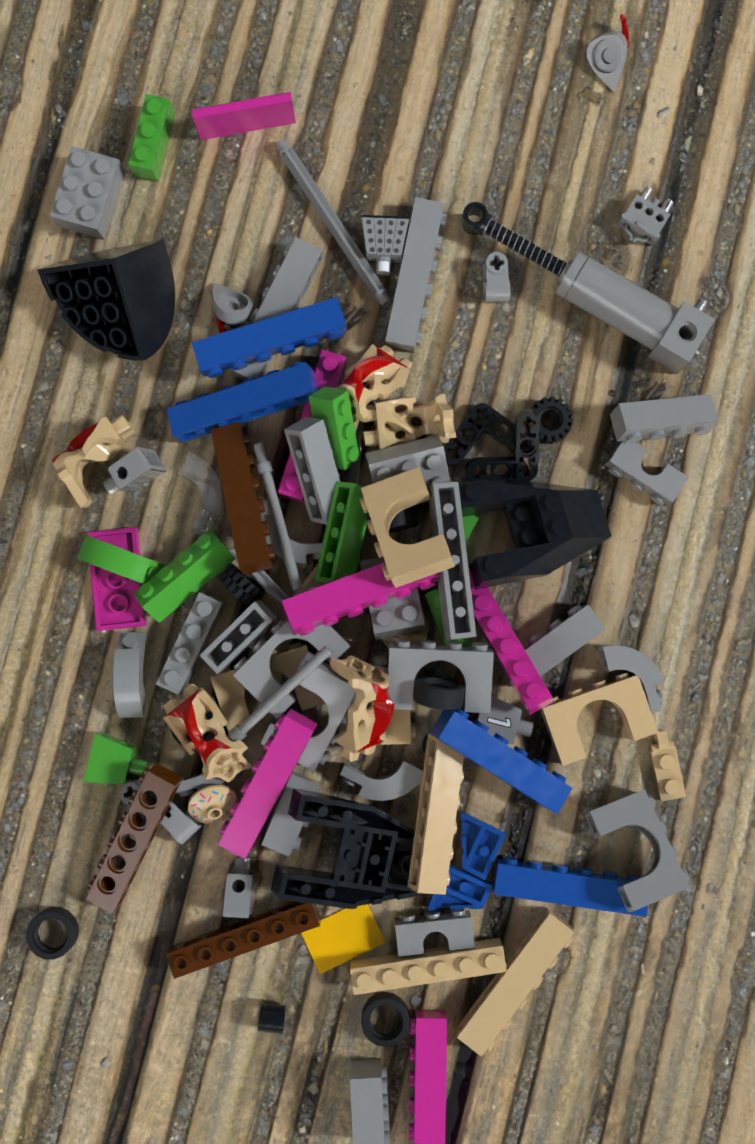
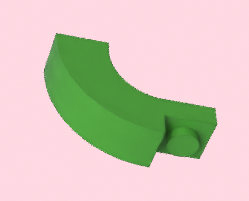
[77,535,167,584]

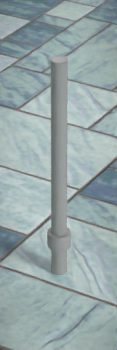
[253,443,302,591]
[227,645,333,742]

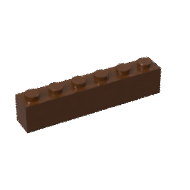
[211,422,276,575]

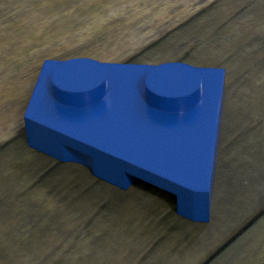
[461,811,507,880]
[427,864,493,911]

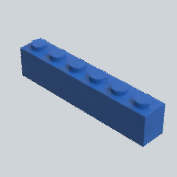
[191,297,347,378]
[167,362,318,443]
[429,709,573,814]
[492,856,648,917]

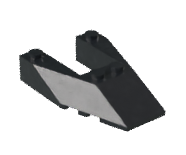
[459,480,612,590]
[270,788,425,909]

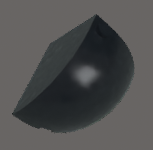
[37,239,175,361]

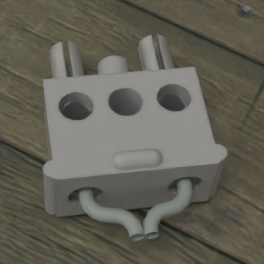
[617,186,673,245]

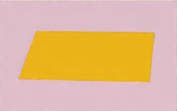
[301,904,386,974]

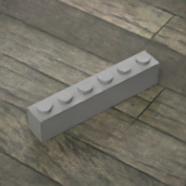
[385,197,448,353]
[229,237,324,380]
[428,482,477,641]

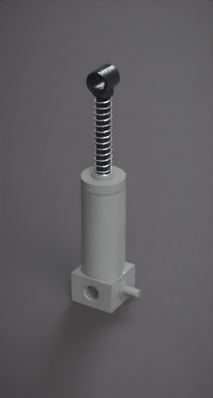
[461,202,715,374]

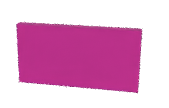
[191,92,296,140]
[87,527,147,631]

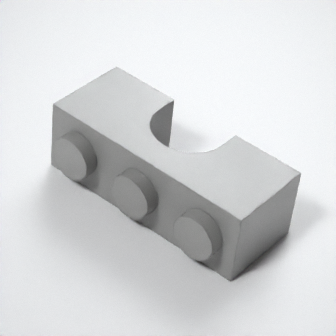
[605,441,689,505]
[395,908,475,957]

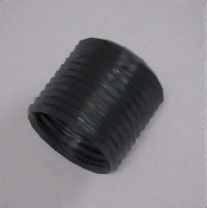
[257,1002,286,1034]

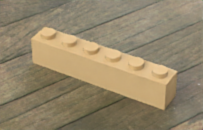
[407,733,465,895]
[455,907,575,1057]
[350,938,507,995]

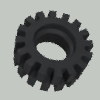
[526,396,573,444]
[217,563,264,607]

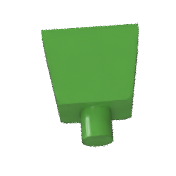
[83,732,148,784]

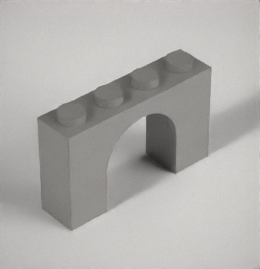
[233,620,350,719]
[388,639,494,713]
[261,651,356,772]
[585,789,690,913]

